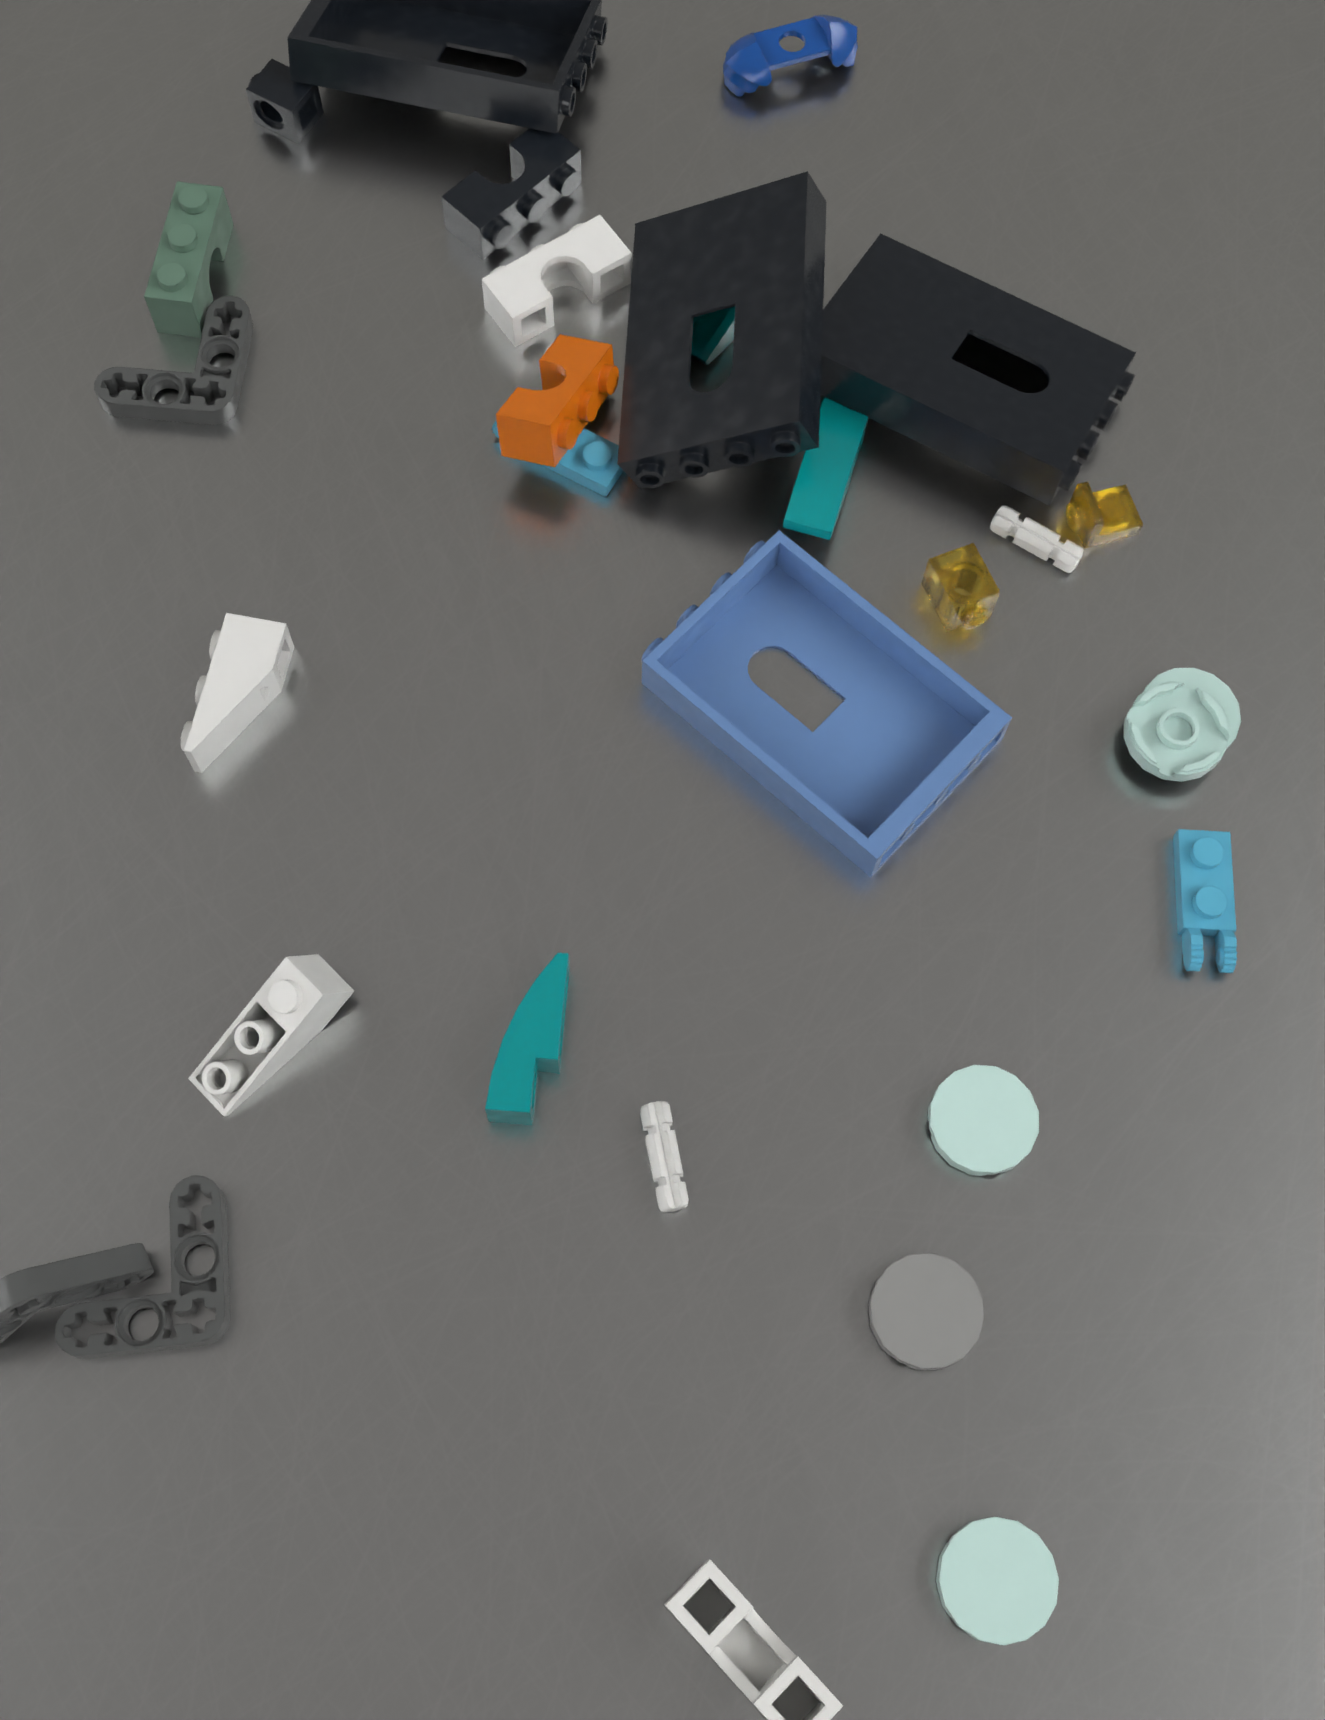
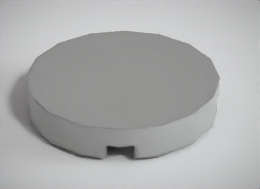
[868,1253,985,1371]

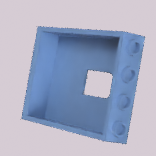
[641,530,1012,878]

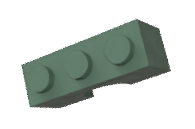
[144,181,234,338]

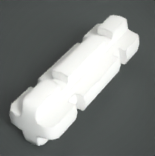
[990,505,1084,573]
[640,1101,689,1212]

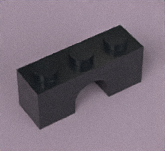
[441,128,582,260]

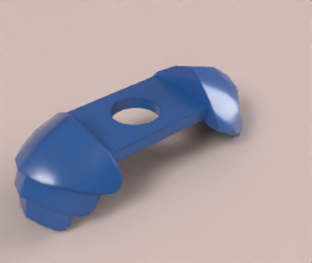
[723,15,858,97]

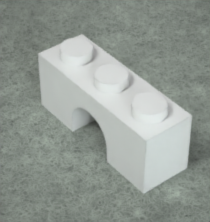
[482,215,632,347]
[664,1559,843,1720]

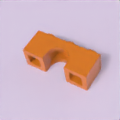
[496,334,619,468]

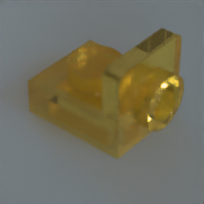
[1066,482,1143,549]

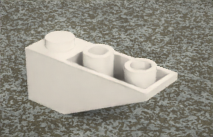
[181,613,294,773]
[188,954,354,1117]

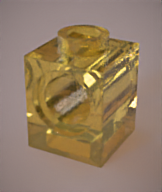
[921,543,1000,632]

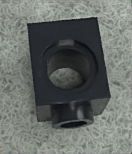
[246,59,324,144]

